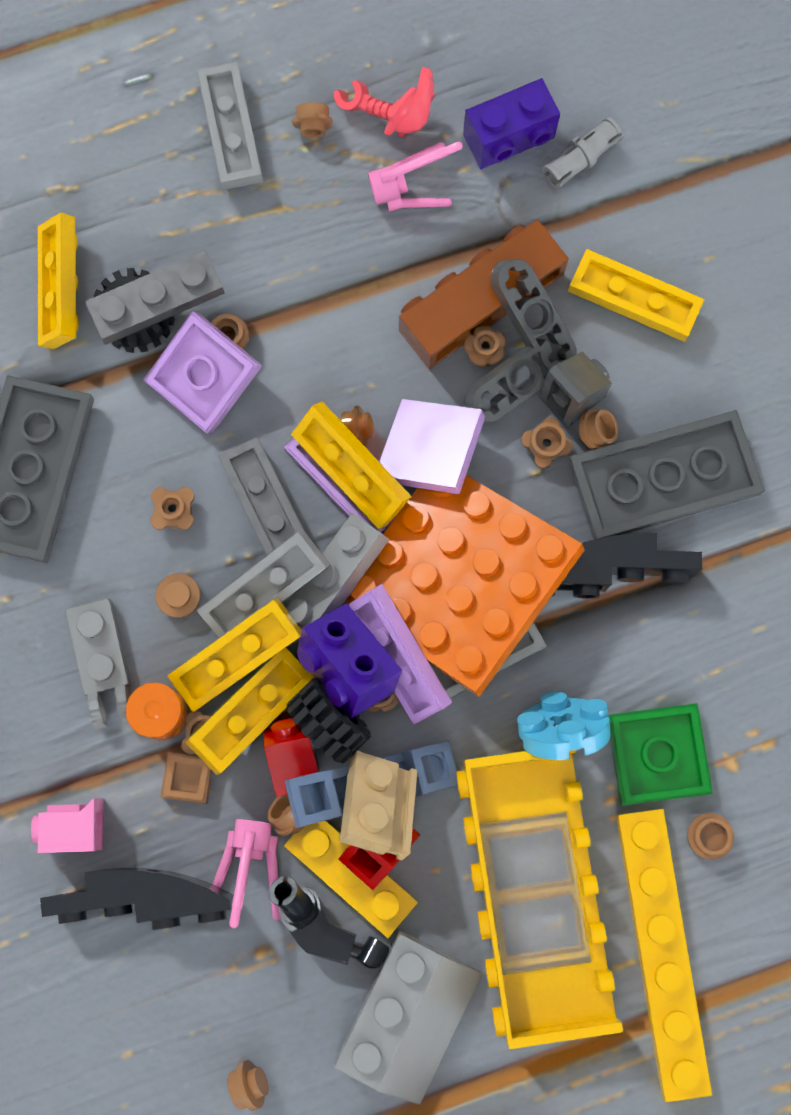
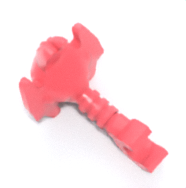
[334,66,435,138]

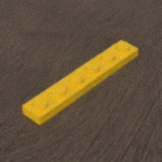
[616,809,712,1102]

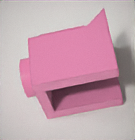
[31,798,104,853]

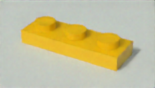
[38,212,79,350]
[567,249,705,342]
[291,401,412,530]
[167,597,302,712]
[185,647,314,775]
[284,821,418,938]

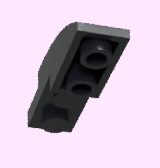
[552,533,702,599]
[40,868,234,930]

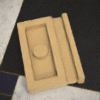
[340,751,417,860]

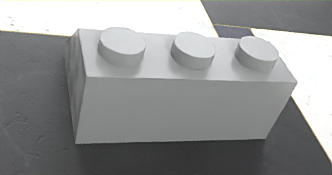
[334,930,482,1104]

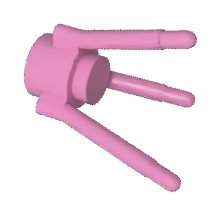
[368,141,463,212]
[213,819,280,928]

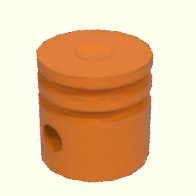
[126,682,189,741]

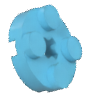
[517,691,611,760]

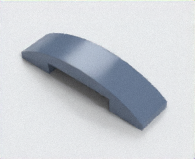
[285,741,458,828]

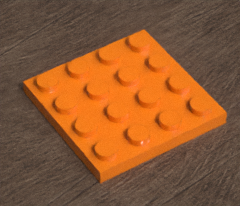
[343,475,585,697]

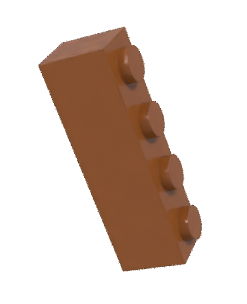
[399,219,569,370]

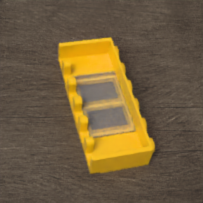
[456,750,623,1049]

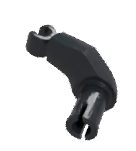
[269,876,389,969]

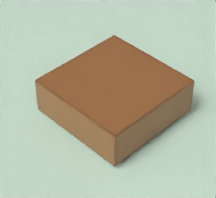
[160,752,213,804]

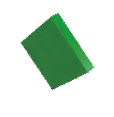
[608,703,713,806]

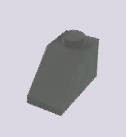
[539,352,612,429]

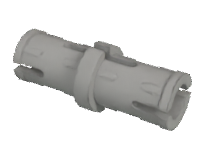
[542,117,623,189]

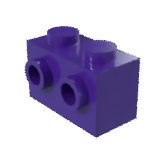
[463,78,560,170]
[297,603,402,719]

